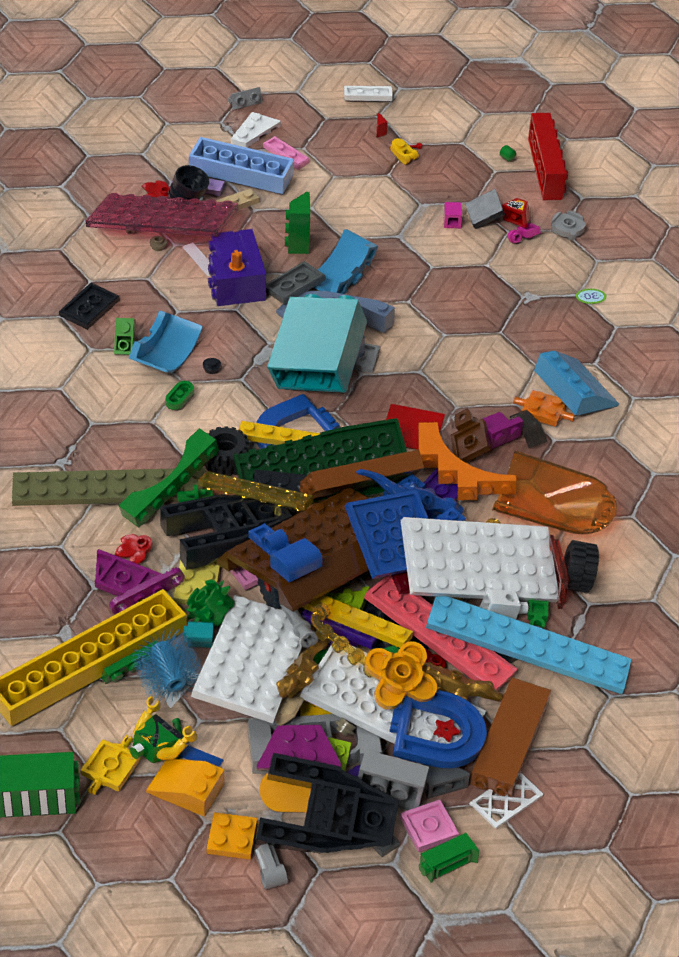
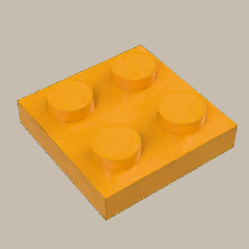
[206,812,257,860]

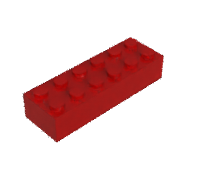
[528,113,568,200]

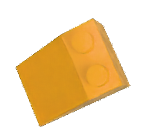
[146,759,225,817]

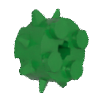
[186,579,235,626]

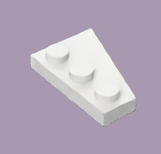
[231,112,281,148]

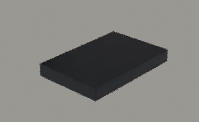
[59,283,120,330]

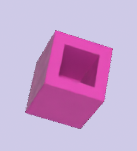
[443,202,462,229]

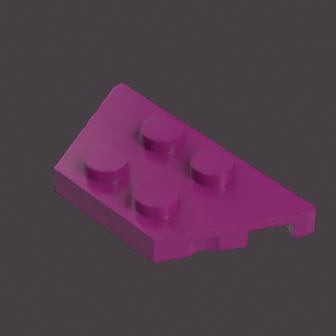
[95,549,160,596]
[257,725,341,770]

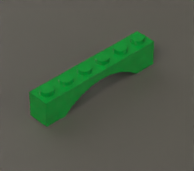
[118,428,219,528]

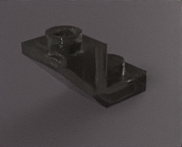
[510,410,548,448]

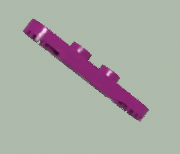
[109,567,185,615]

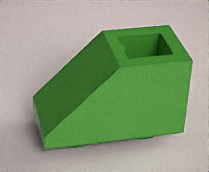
[114,318,136,355]

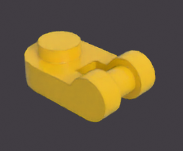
[390,138,419,165]

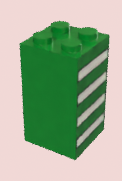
[0,752,80,818]

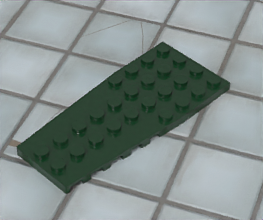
[233,418,407,505]

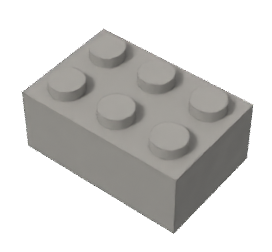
[358,750,429,810]

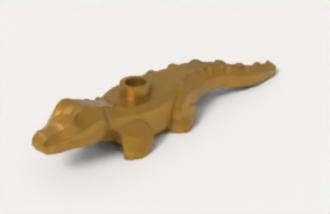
[276,638,329,699]
[390,652,503,701]

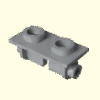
[228,87,263,110]

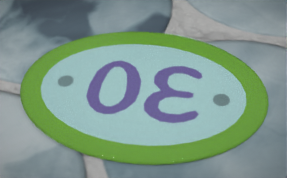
[576,288,606,304]

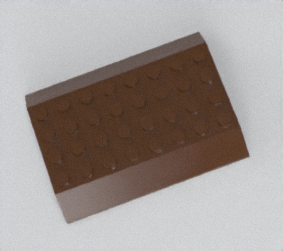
[216,487,369,612]

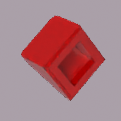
[376,113,388,138]

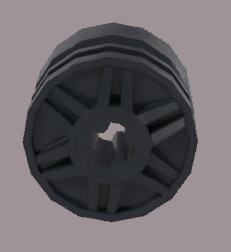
[168,165,209,211]

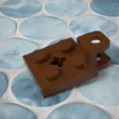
[451,409,491,463]

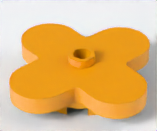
[364,641,437,710]

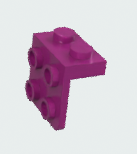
[483,412,523,449]

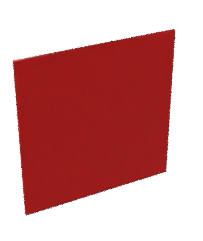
[386,404,445,450]

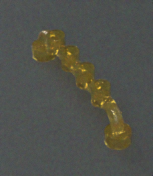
[311,602,372,678]

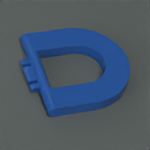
[256,394,340,449]
[389,690,487,768]

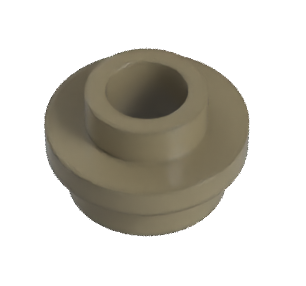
[150,235,167,251]
[335,718,356,736]

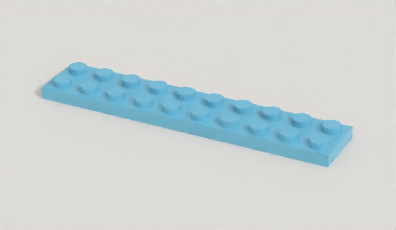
[425,596,631,695]

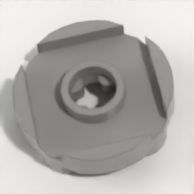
[551,211,586,240]

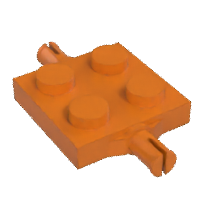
[513,390,575,427]

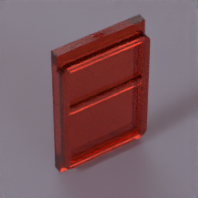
[549,535,569,609]

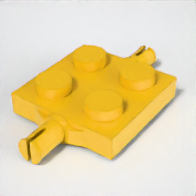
[81,735,140,795]

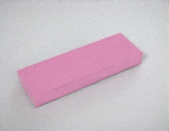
[263,136,310,170]

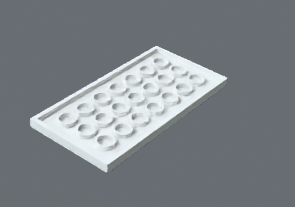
[401,517,560,603]
[191,595,311,723]
[300,638,486,744]

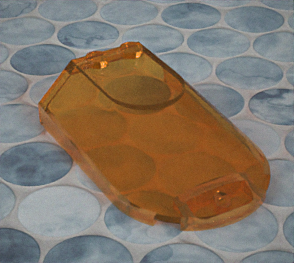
[492,451,617,534]

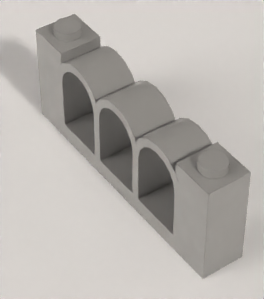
[247,714,382,774]

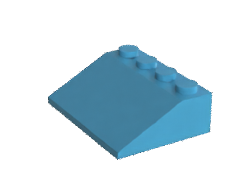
[534,351,619,416]

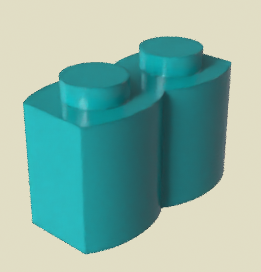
[183,621,214,648]

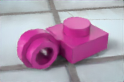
[508,223,541,244]

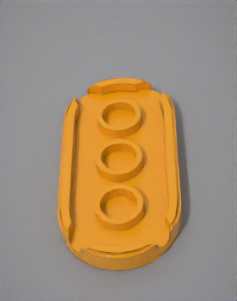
[259,773,311,813]

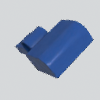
[248,524,322,582]

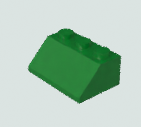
[285,192,310,254]

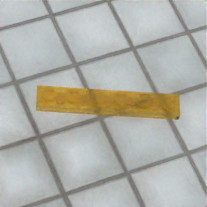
[198,471,313,511]

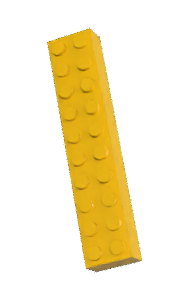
[0,589,187,727]

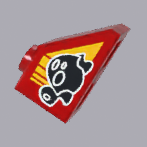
[502,198,530,228]

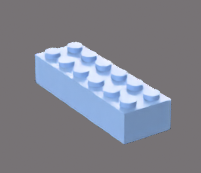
[189,137,294,194]

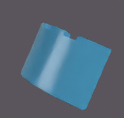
[314,229,378,294]
[129,310,203,373]

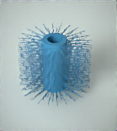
[131,630,202,703]

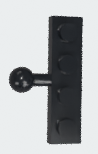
[253,469,331,516]

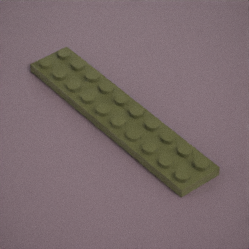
[12,468,207,506]

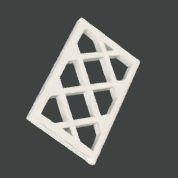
[469,773,543,829]

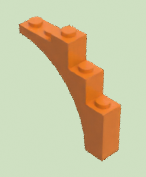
[419,422,516,500]

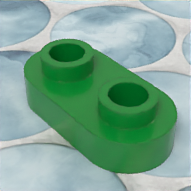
[165,381,194,410]

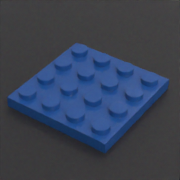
[345,490,428,579]

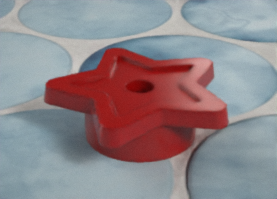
[433,719,460,742]

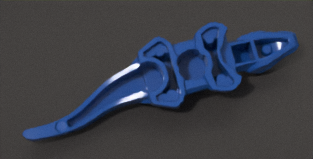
[356,469,464,517]

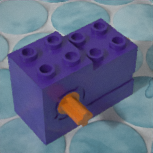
[208,229,266,306]

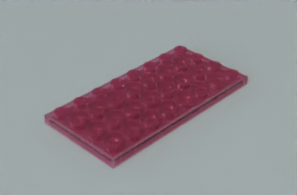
[85,193,238,237]

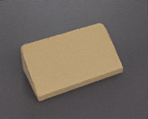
[274,691,304,725]

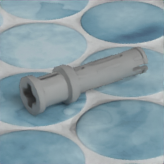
[280,605,318,648]

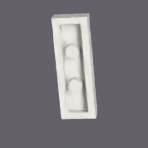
[344,86,392,102]

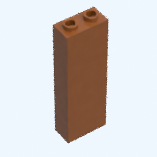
[300,450,424,500]
[470,677,551,797]

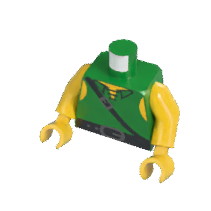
[130,696,197,763]

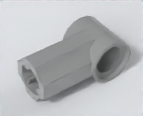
[255,843,288,890]

